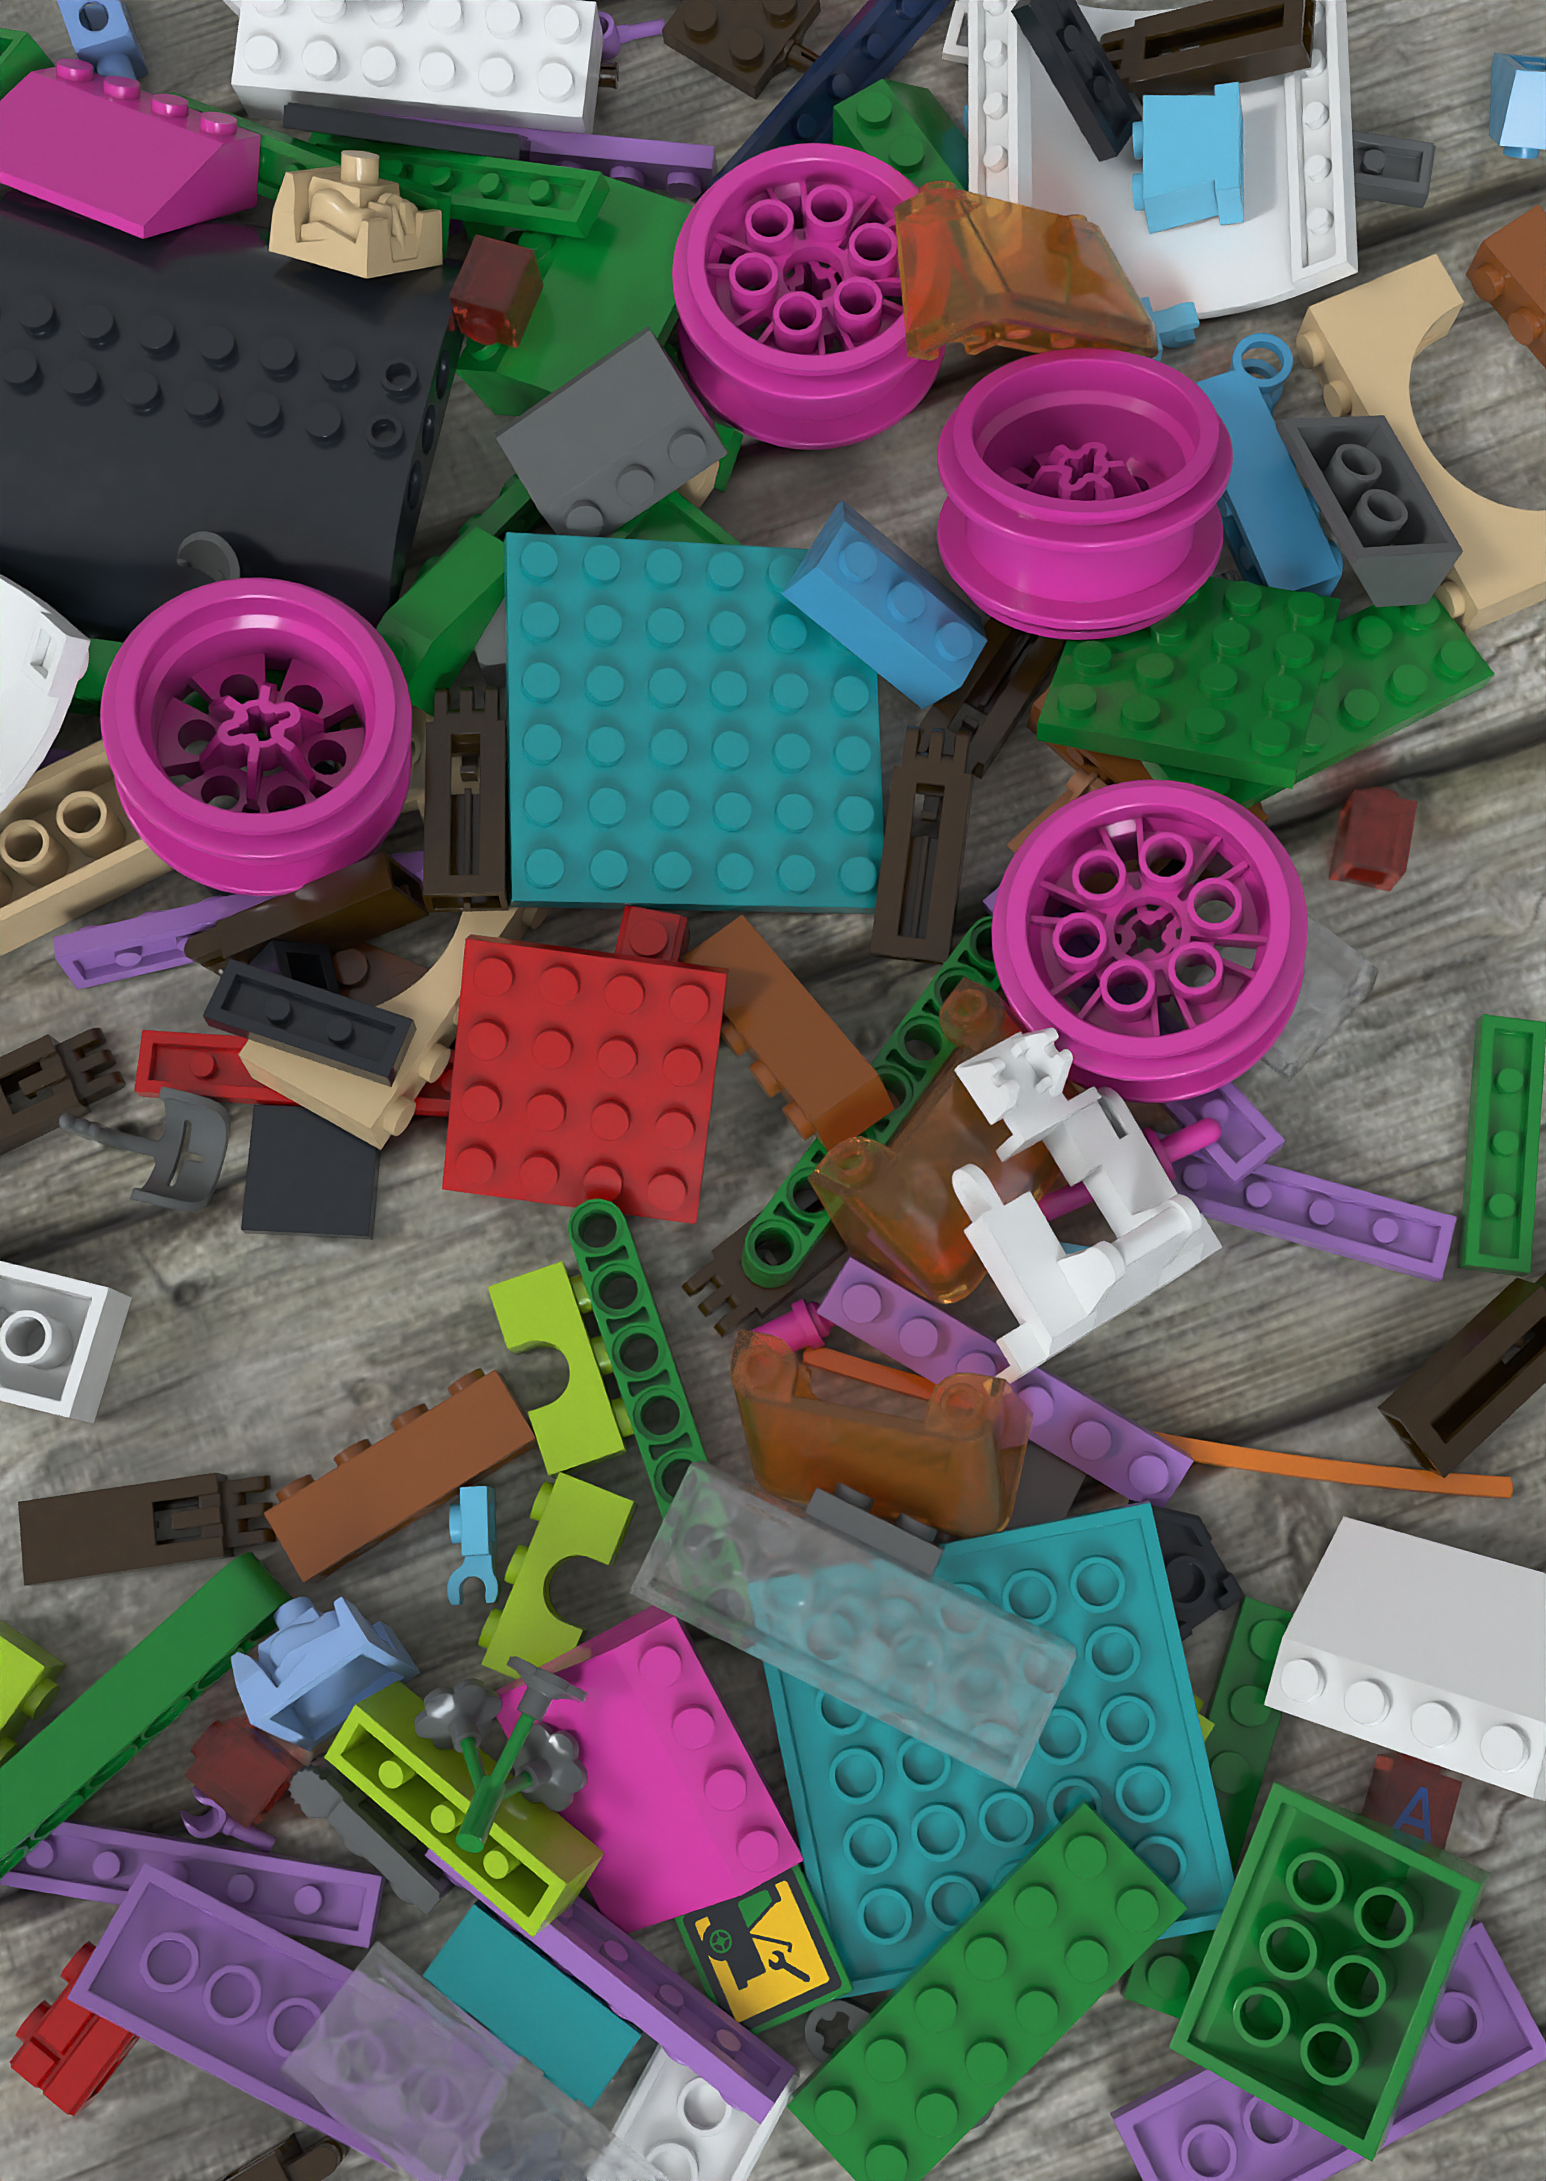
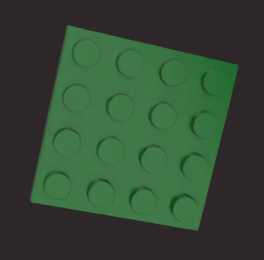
[1036,576,1341,789]

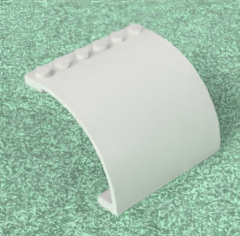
[968,0,1358,320]

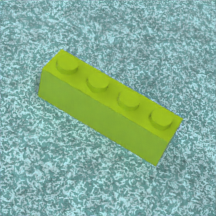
[324,1680,605,1938]

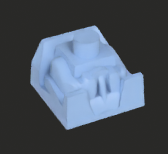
[230,1596,421,1751]

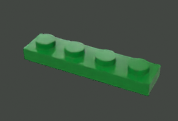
[1458,1014,1546,1277]

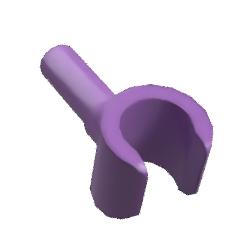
[598,11,665,61]
[180,1784,277,1853]

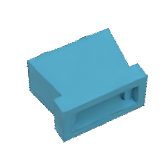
[1132,82,1244,234]

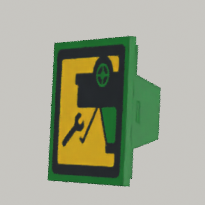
[674,1863,854,2035]

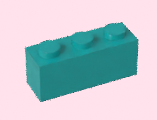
[423,1899,643,2109]

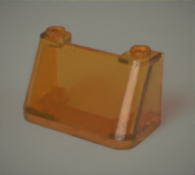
[894,181,1159,361]
[808,977,1081,1304]
[730,1329,1033,1538]

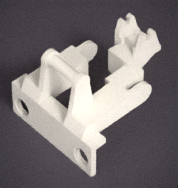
[952,1027,1222,1397]

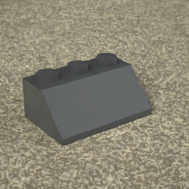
[495,326,728,538]
[1276,415,1463,607]

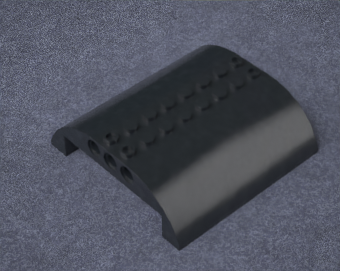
[0,189,498,643]

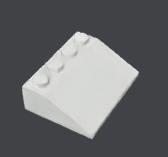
[1264,1516,1546,1801]

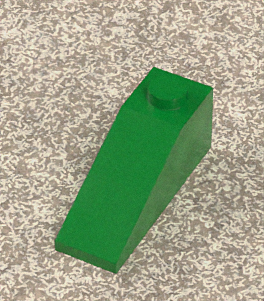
[376,526,505,717]

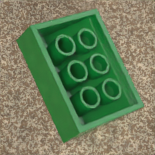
[456,175,694,416]
[1169,1781,1491,2162]

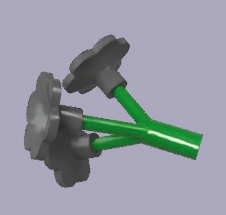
[414,1656,588,1853]

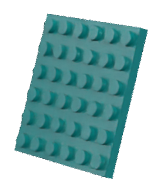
[504,532,884,914]
[747,1501,1235,2000]

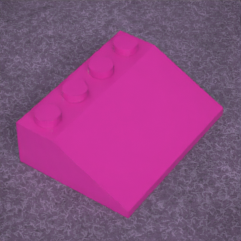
[0,58,261,239]
[496,1596,804,1934]

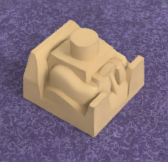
[269,150,443,278]

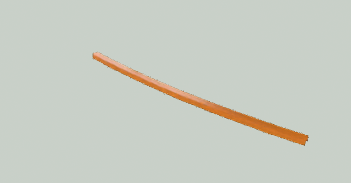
[802,1345,1513,1499]

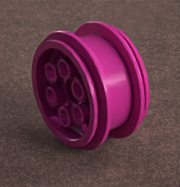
[672,143,955,450]
[937,348,1233,640]
[100,578,412,896]
[992,779,1308,1104]

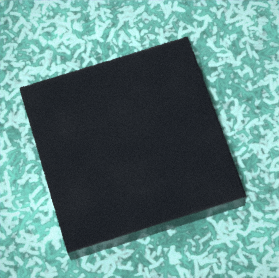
[241,1104,381,1240]

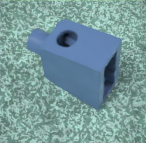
[57,0,149,81]

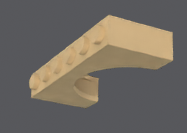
[1296,254,1546,634]
[238,756,550,1150]

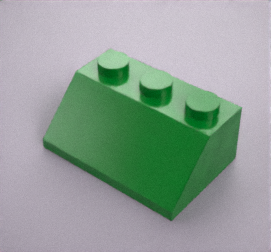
[833,79,969,263]

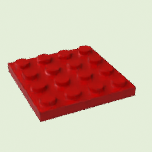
[442,934,729,1224]

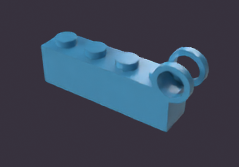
[1195,333,1343,597]

